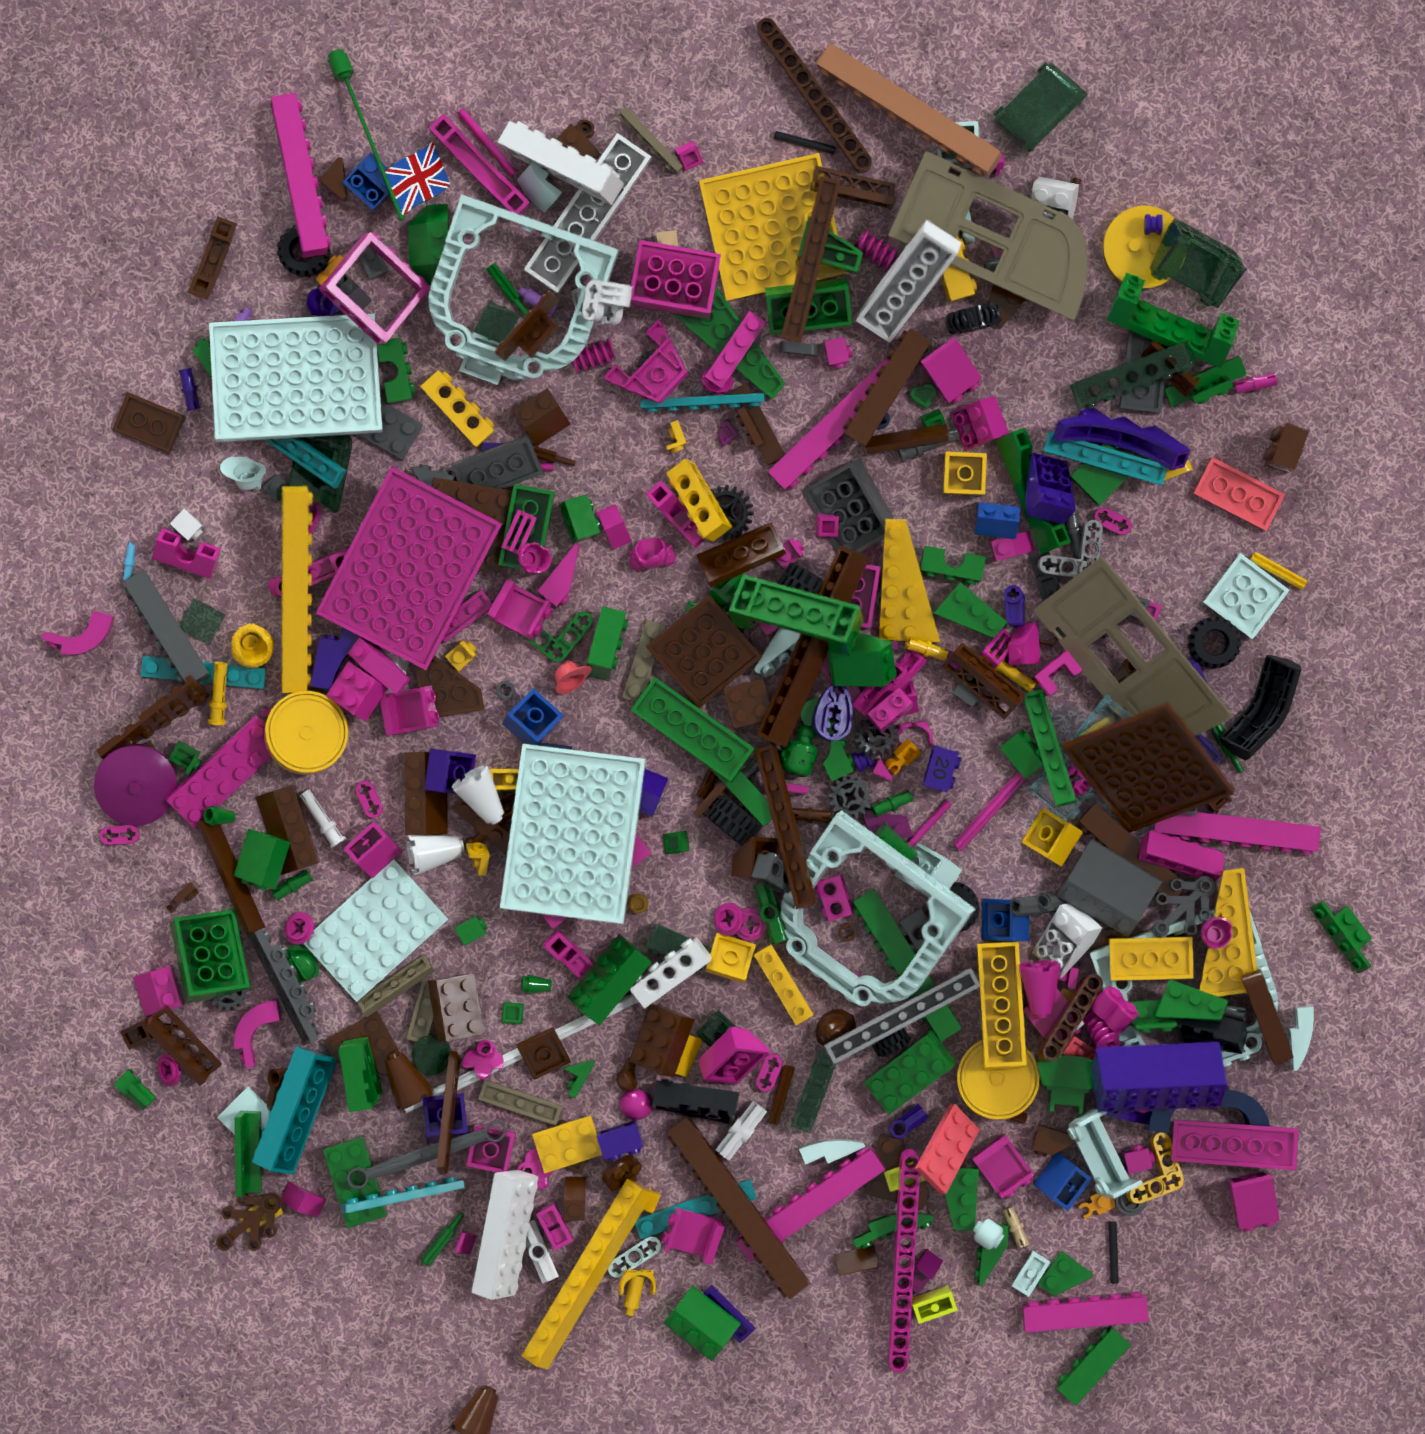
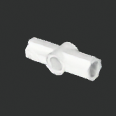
[715,1101,767,1160]
[525,1219,559,1284]

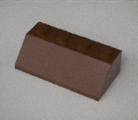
[404,752,448,835]
[256,784,320,875]

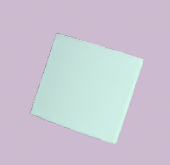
[517,162,562,213]
[217,1086,272,1135]

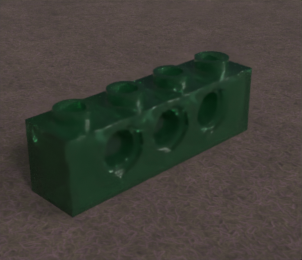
[791,1047,837,1133]

